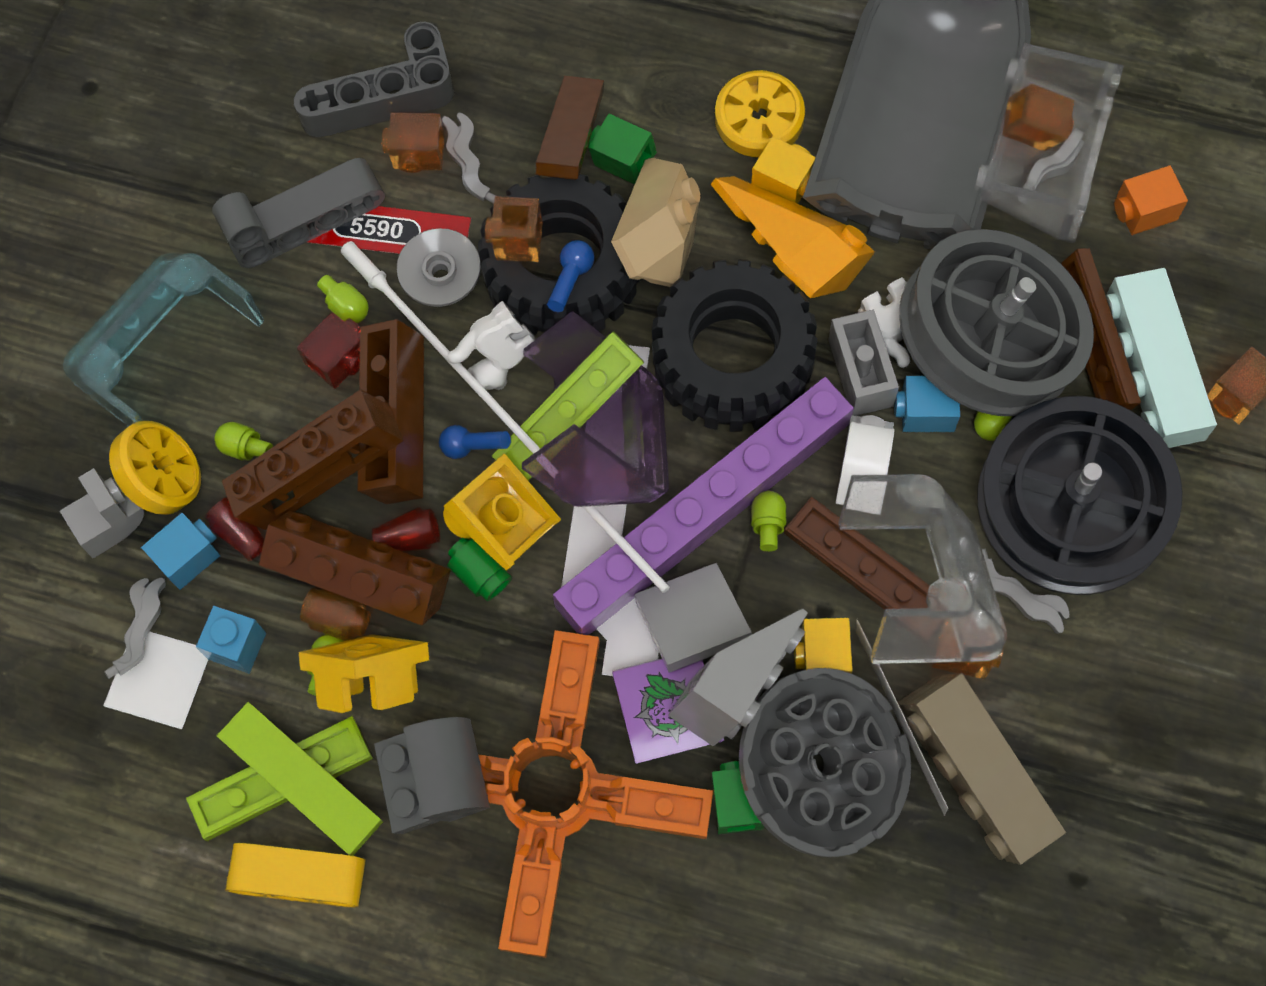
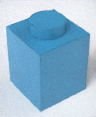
[894,376,960,432]
[141,513,220,590]
[196,606,266,674]

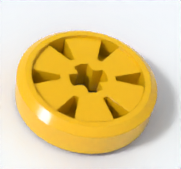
[715,70,805,158]
[109,421,201,515]

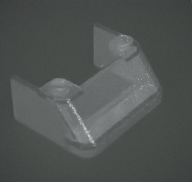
[838,474,1007,664]

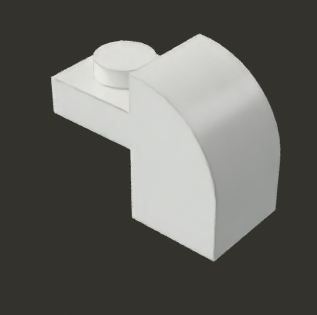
[836,415,895,511]

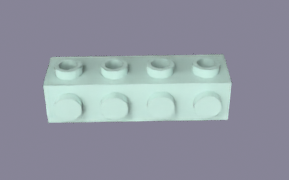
[1105,268,1217,448]

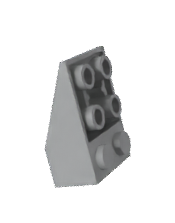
[668,609,808,746]

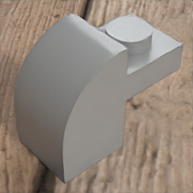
[60,468,144,558]

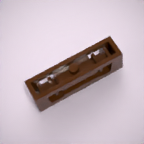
[222,389,404,530]

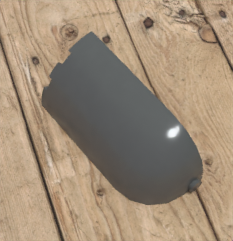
[803,0,1031,250]

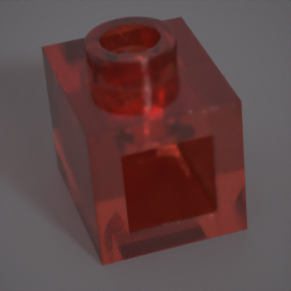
[297,312,360,389]

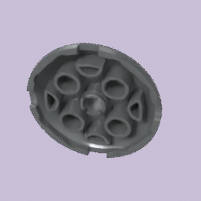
[739,668,911,857]

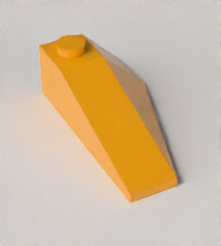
[711,176,875,299]

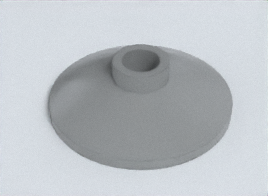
[397,229,481,307]

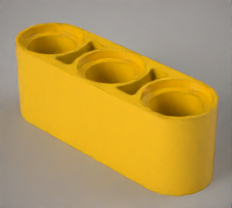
[225,843,366,908]

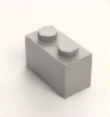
[828,309,899,416]

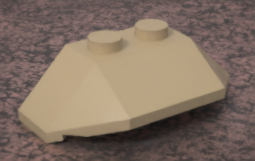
[611,158,700,287]

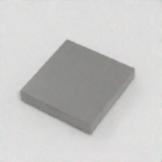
[634,563,752,673]

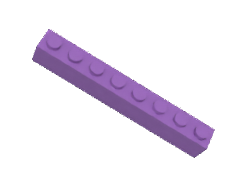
[553,377,854,635]

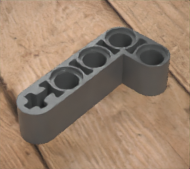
[294,21,454,137]
[212,158,385,268]

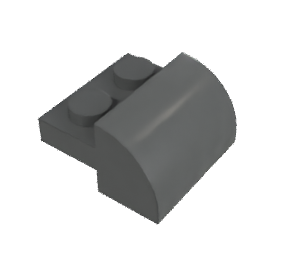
[374,717,490,834]

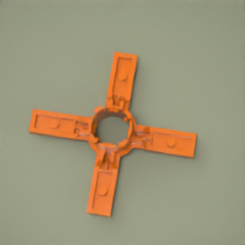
[478,630,713,958]

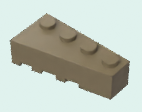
[897,673,1066,865]

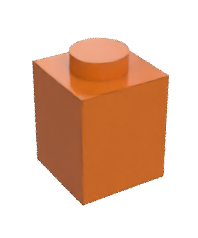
[1114,165,1188,235]

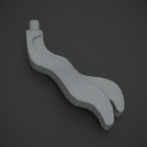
[442,112,498,204]
[1019,128,1085,200]
[977,549,1069,634]
[104,578,166,679]

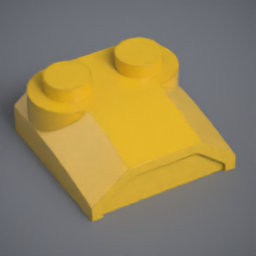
[443,453,561,571]

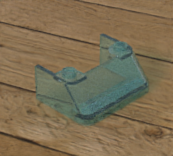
[63,253,264,427]

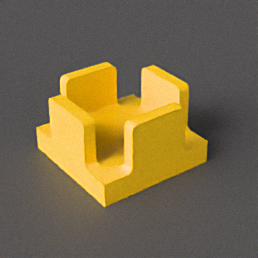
[299,635,429,713]

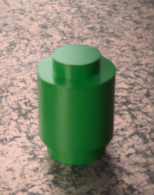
[447,538,513,602]

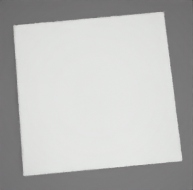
[103,631,208,729]

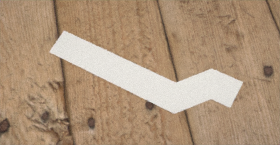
[561,342,659,676]

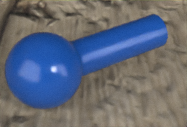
[547,240,594,312]
[439,425,511,459]

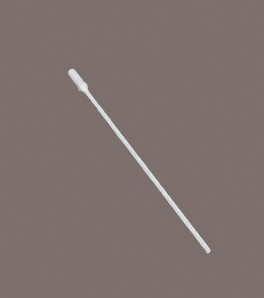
[341,241,670,593]

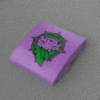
[612,658,724,764]

